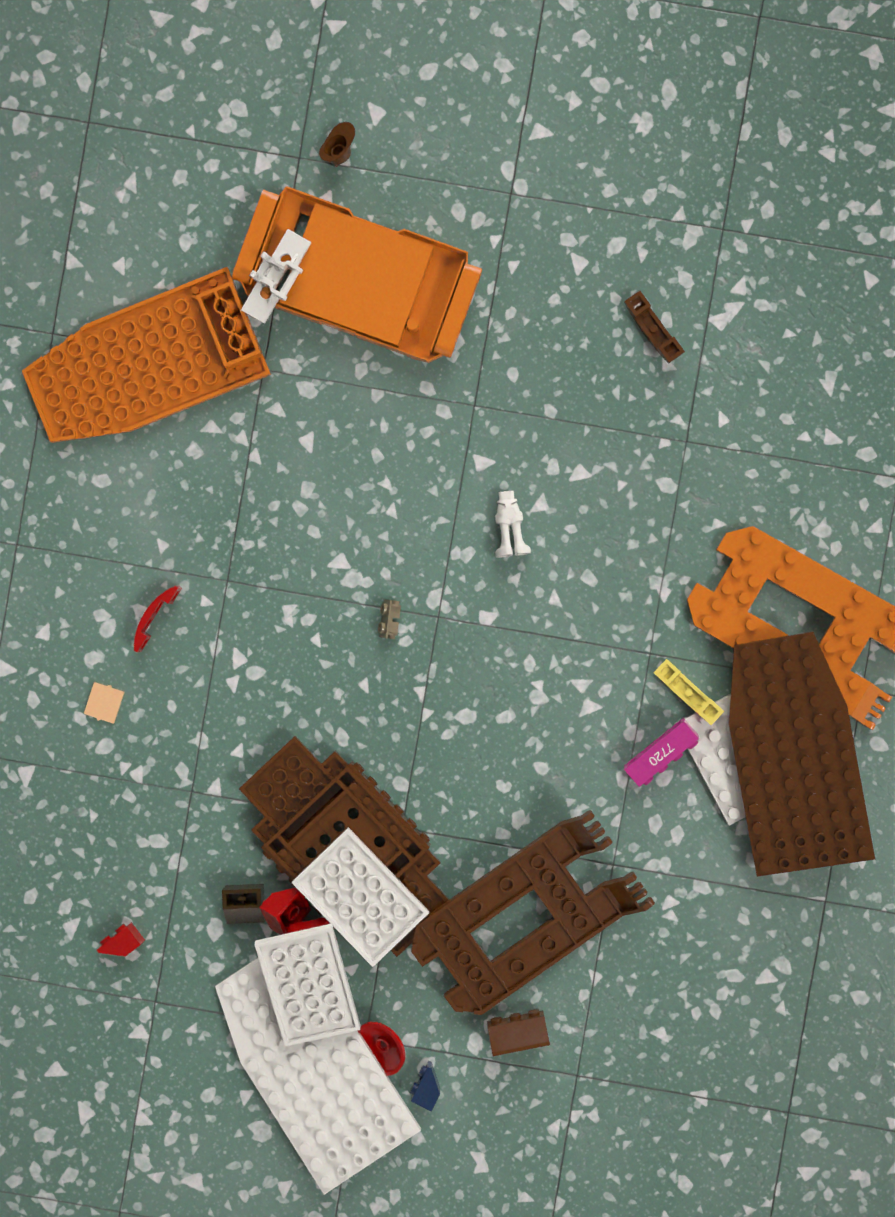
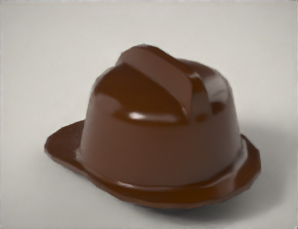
[319,122,355,167]

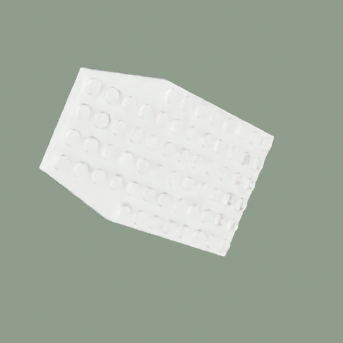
[215,958,421,1195]

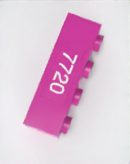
[624,717,699,787]

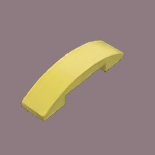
[654,659,724,725]

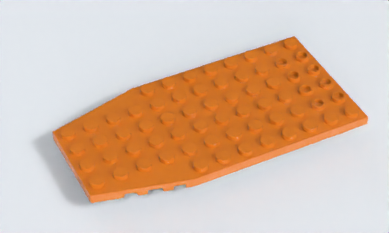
[22,267,271,443]

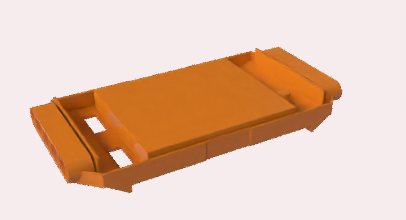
[232,186,482,363]

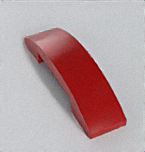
[134,586,182,652]

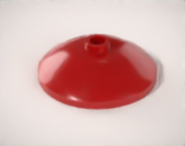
[357,1022,406,1076]

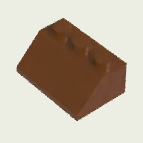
[487,1009,550,1056]

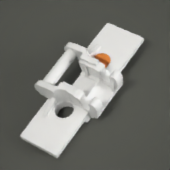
[241,229,311,324]

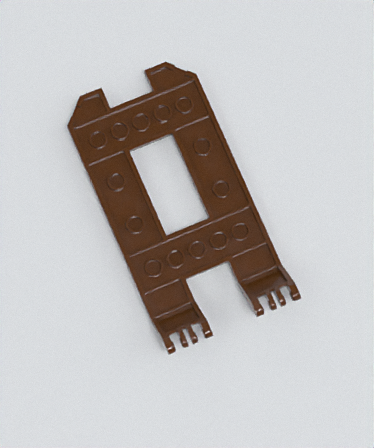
[411,810,655,1015]

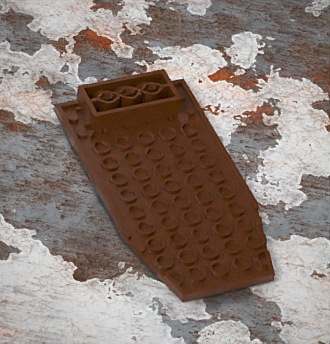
[729,631,875,877]

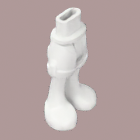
[495,491,531,558]

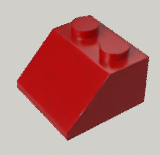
[259,887,311,935]

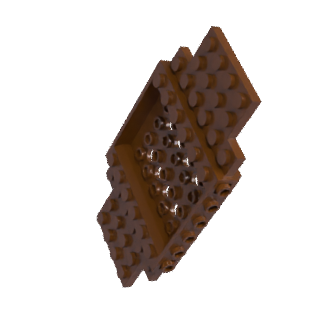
[239,735,450,957]

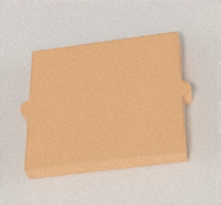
[84,682,125,724]

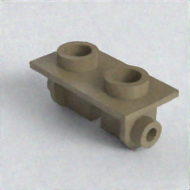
[378,599,401,639]

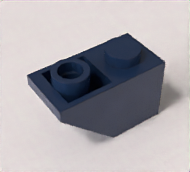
[410,1060,440,1112]

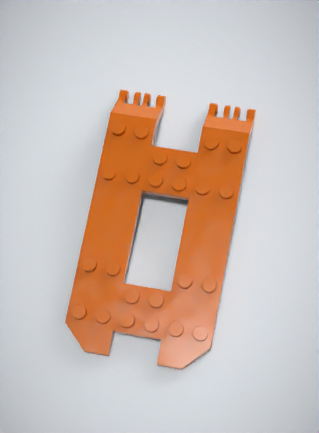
[687,526,895,730]

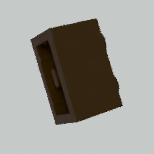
[222,884,266,924]

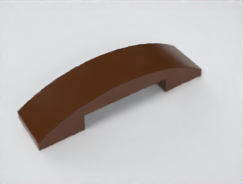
[624,291,685,364]

